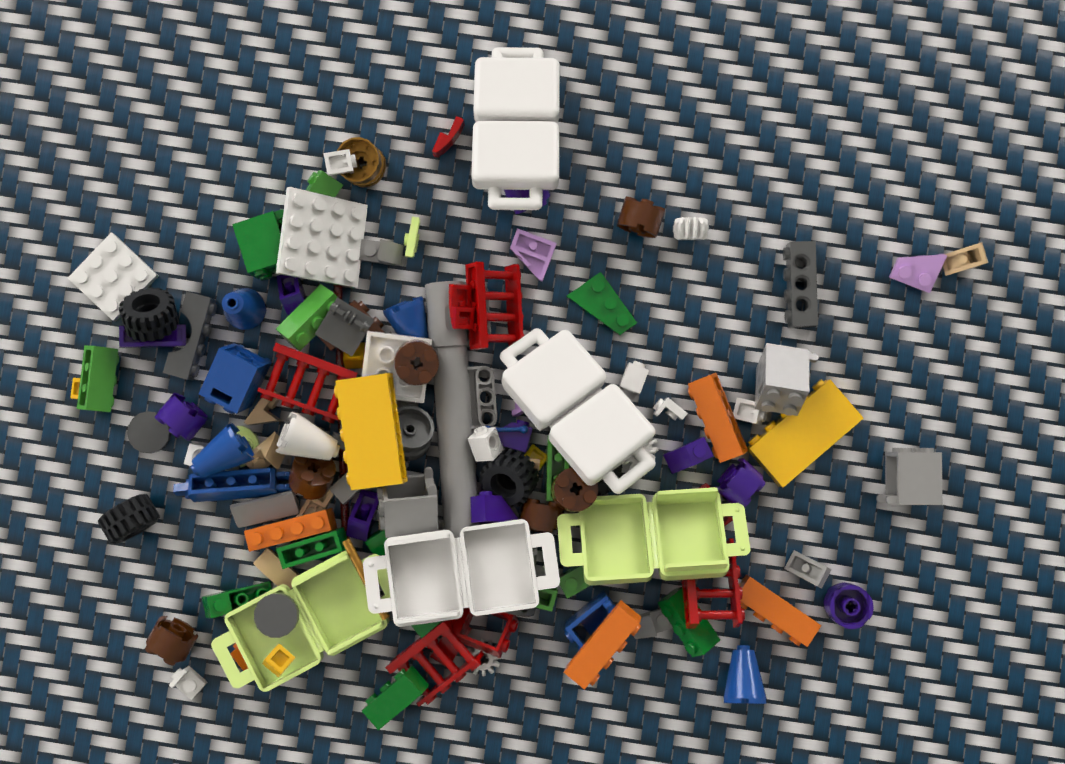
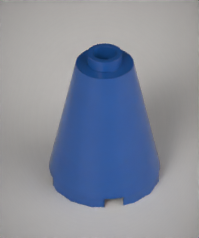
[222,288,266,330]
[383,296,428,338]
[191,423,255,478]
[723,645,767,704]

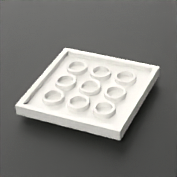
[276,187,368,288]

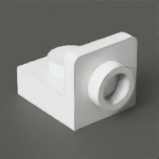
[323,149,357,176]
[653,397,688,420]
[733,397,768,426]
[169,666,208,700]

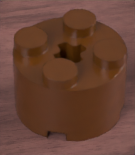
[617,196,665,238]
[394,339,439,385]
[289,456,336,500]
[551,467,598,512]
[520,498,565,535]
[145,616,198,666]

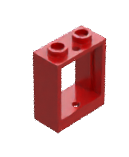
[452,608,519,658]

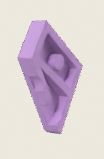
[510,228,557,282]
[889,254,947,293]

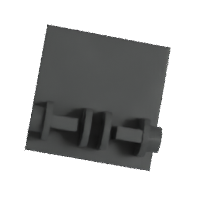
[315,297,374,356]

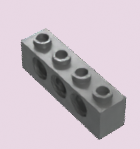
[783,241,818,328]

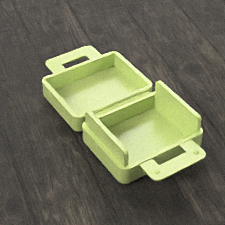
[557,487,750,586]
[211,550,390,692]

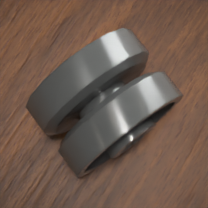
[398,406,435,461]

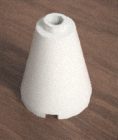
[276,412,340,461]

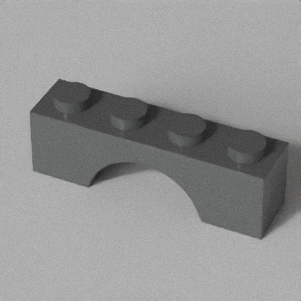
[163,291,217,381]

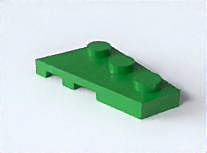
[566,272,637,336]

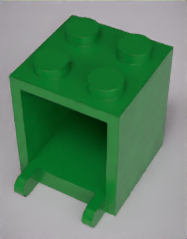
[232,210,284,281]

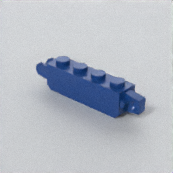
[173,468,292,502]

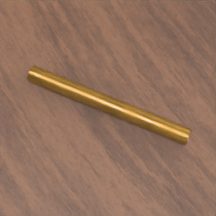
[342,538,390,621]

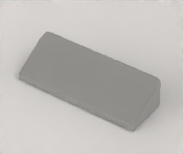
[230,490,300,528]

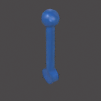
[486,425,528,434]

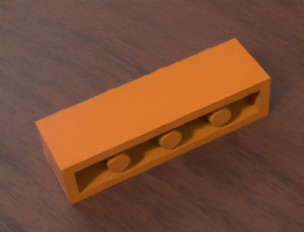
[688,373,748,463]
[244,508,337,552]
[739,574,822,647]
[563,600,641,690]

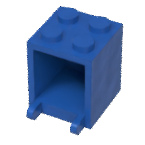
[199,343,272,414]
[564,590,616,651]

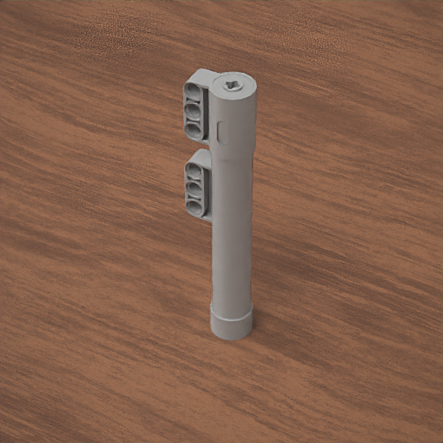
[425,281,497,538]

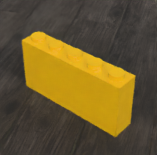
[334,373,408,490]
[747,379,864,488]

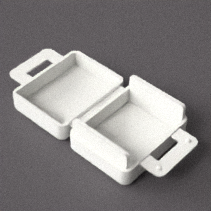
[471,47,560,210]
[500,328,656,494]
[363,519,560,627]

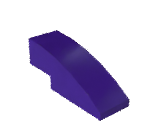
[119,325,186,348]

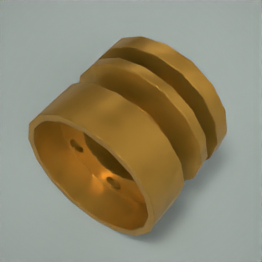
[337,137,386,187]

